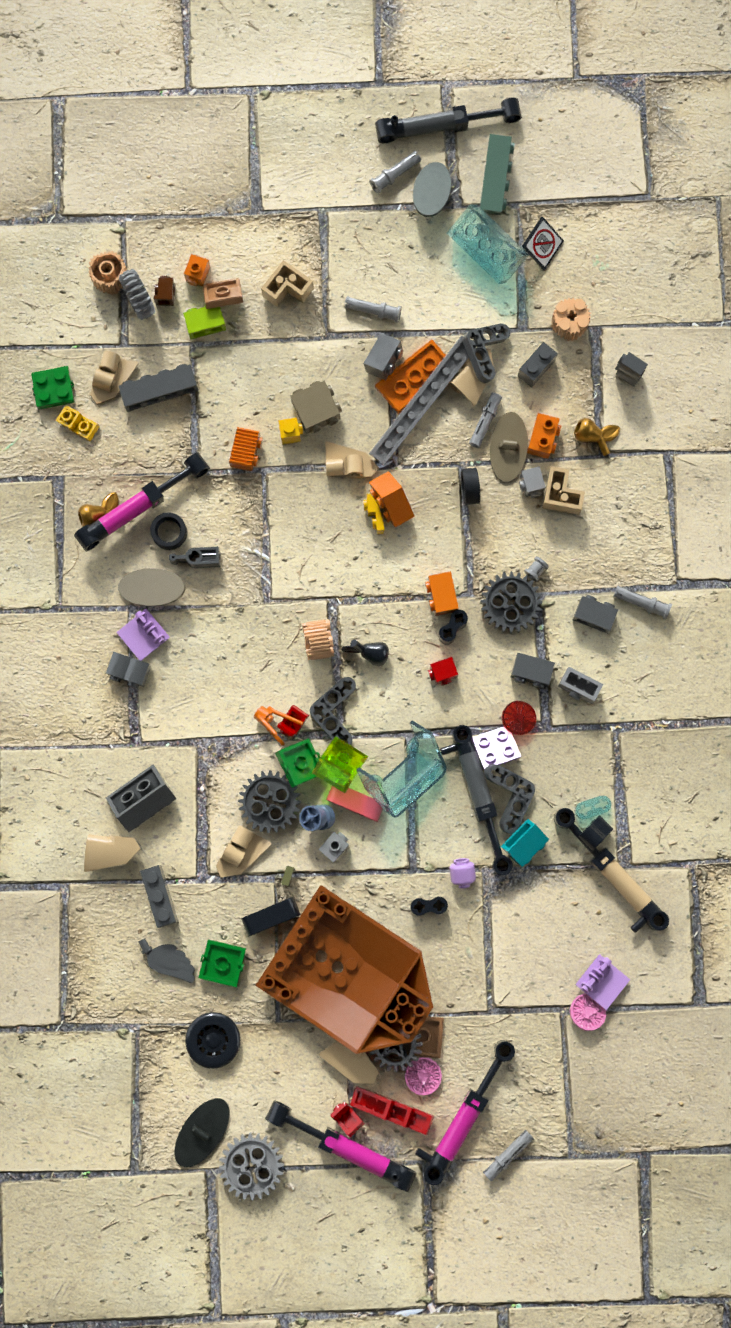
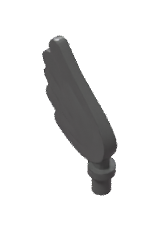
[138,938,195,983]

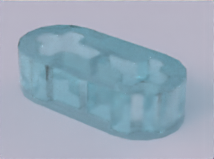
[575,796,611,820]

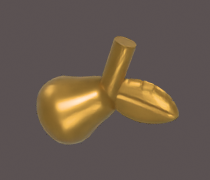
[574,418,620,456]
[78,492,119,526]

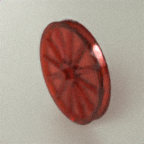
[502,701,536,735]

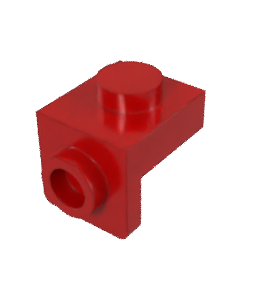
[277,705,309,737]
[330,1102,365,1137]

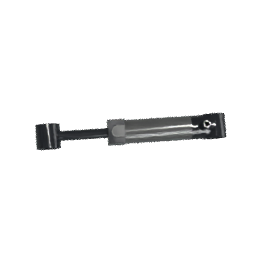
[375,97,522,144]
[440,725,513,876]

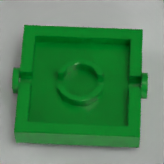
[31,366,75,410]
[275,738,326,788]
[198,939,246,987]

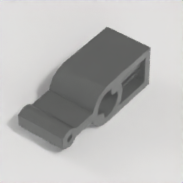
[169,546,221,568]

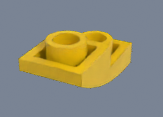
[56,405,100,442]
[363,494,384,535]

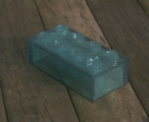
[447,204,529,284]

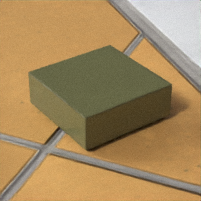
[281,866,295,887]

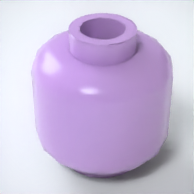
[449,858,476,888]

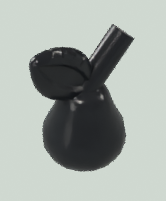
[341,639,389,667]

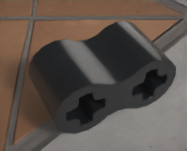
[439,610,468,645]
[579,815,613,850]
[410,897,448,916]

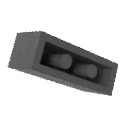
[140,865,179,928]

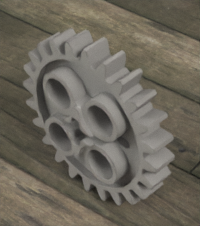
[219,1132,284,1200]

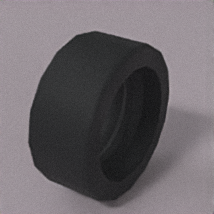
[461,468,481,505]
[150,512,187,550]

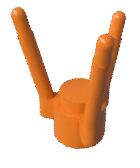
[254,706,303,746]

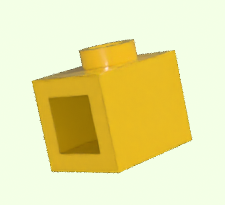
[278,417,303,445]

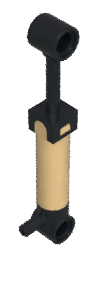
[554,808,669,933]

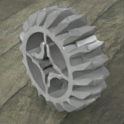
[119,269,155,320]
[370,1034,423,1072]

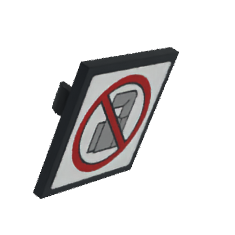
[522,217,564,270]

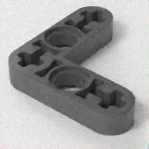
[462,323,511,383]
[310,677,356,749]
[484,764,535,834]

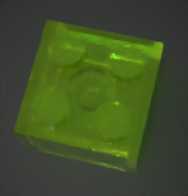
[312,736,368,793]

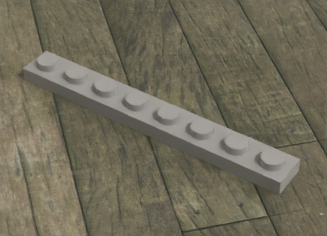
[369,336,476,465]

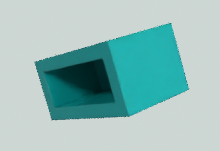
[501,819,550,867]

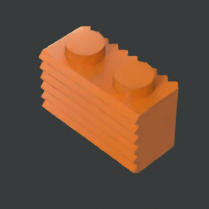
[229,427,263,471]

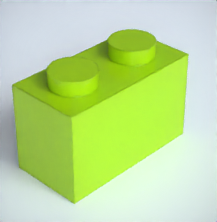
[183,305,226,340]

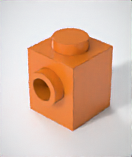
[184,254,210,286]

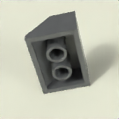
[106,764,177,833]

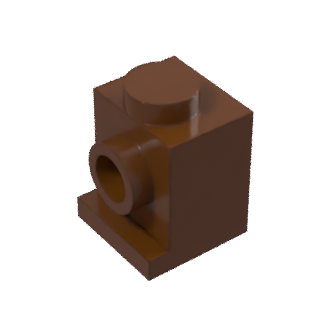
[153,276,175,306]

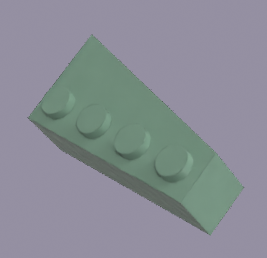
[479,134,515,215]

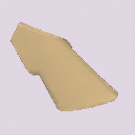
[448,348,494,406]
[90,350,138,404]
[325,441,379,478]
[216,825,272,878]
[84,834,141,872]
[319,1041,378,1084]

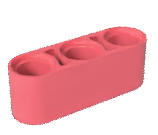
[326,782,385,822]

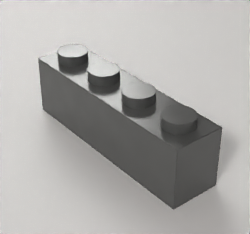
[119,364,199,412]

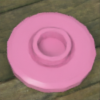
[570,994,606,1031]
[405,1057,442,1095]

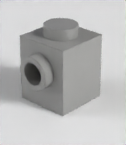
[519,466,546,498]
[319,832,349,863]

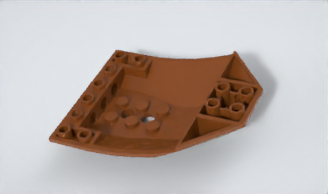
[255,885,433,1054]

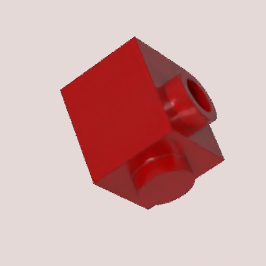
[428,657,459,686]

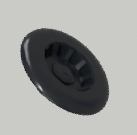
[185,1012,240,1069]

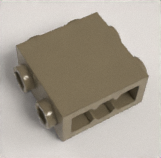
[290,380,342,434]

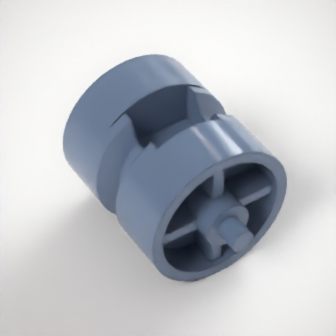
[299,804,335,831]

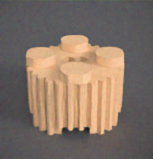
[89,251,127,295]
[551,298,591,341]
[302,619,334,660]

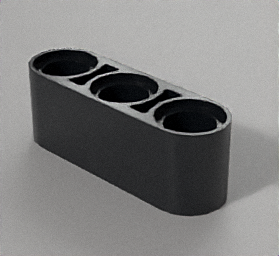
[241,897,301,937]

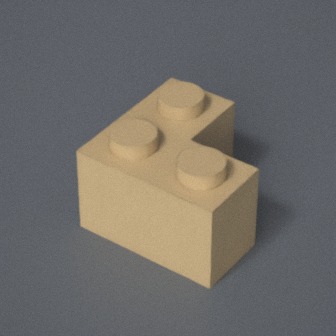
[261,260,314,307]
[542,466,585,515]

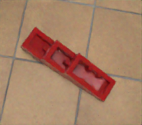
[350,1086,434,1135]

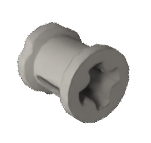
[524,556,549,582]

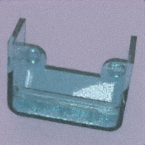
[356,721,446,818]

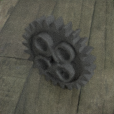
[480,571,543,634]
[238,770,301,834]

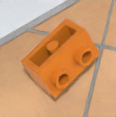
[527,413,562,459]
[425,571,459,616]

